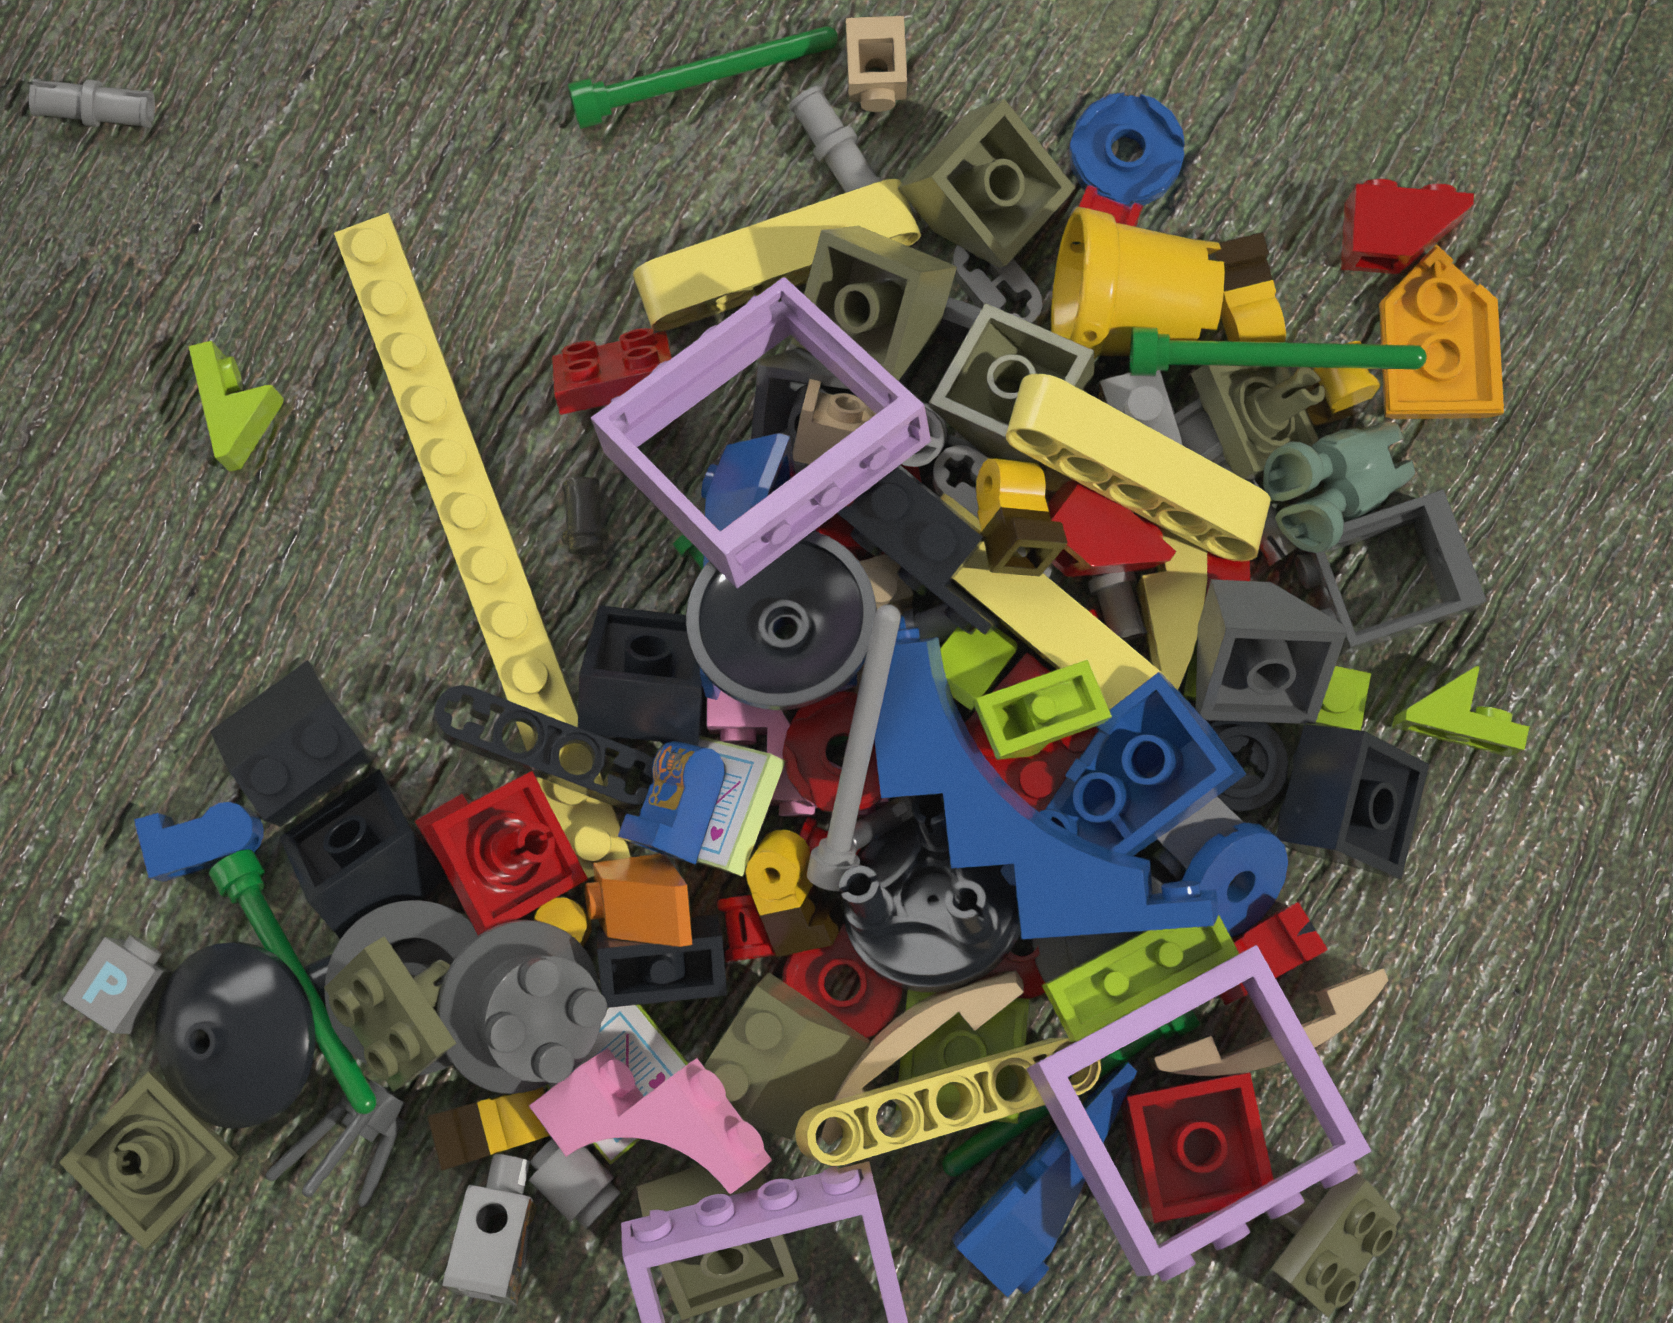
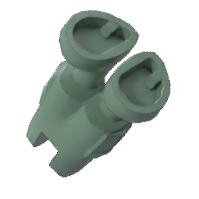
[1263,422,1416,553]

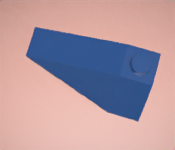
[700,433,796,700]
[1000,672,1246,893]
[951,1062,1137,1297]

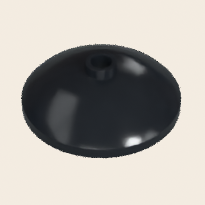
[686,531,877,710]
[155,942,315,1129]

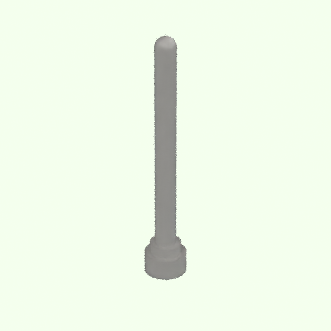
[807,604,901,891]

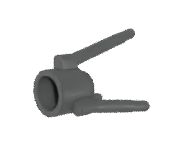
[266,1077,407,1208]

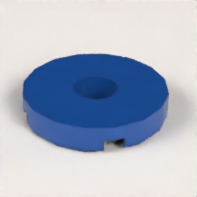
[1069,93,1185,206]
[1182,822,1288,937]

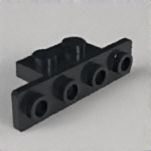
[802,465,1001,635]

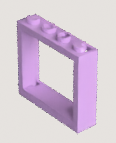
[591,277,931,588]
[1026,945,1371,1282]
[621,1161,908,1323]

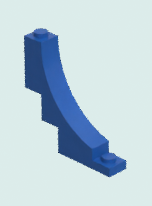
[874,628,1219,939]

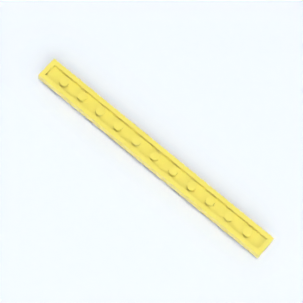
[334,213,632,883]

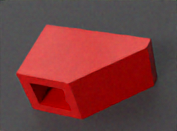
[1341,179,1474,274]
[1047,479,1177,577]

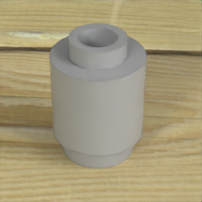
[529,1139,621,1229]

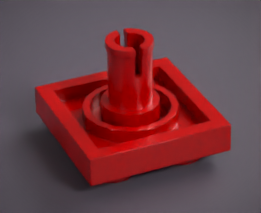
[552,328,672,415]
[423,771,588,936]

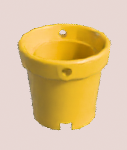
[1051,207,1225,360]

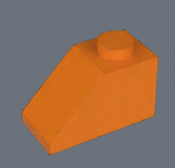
[585,854,692,947]

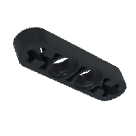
[432,685,654,810]

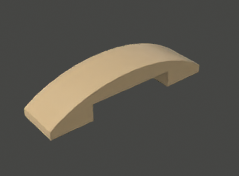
[1147,969,1388,1076]
[821,971,1024,1146]

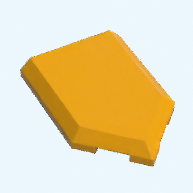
[1379,244,1504,419]

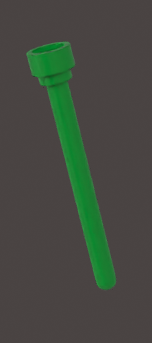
[567,26,838,129]
[1130,327,1427,377]
[209,849,377,1115]
[942,1010,1200,1177]

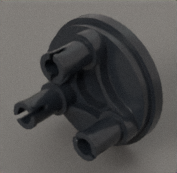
[839,793,1021,992]

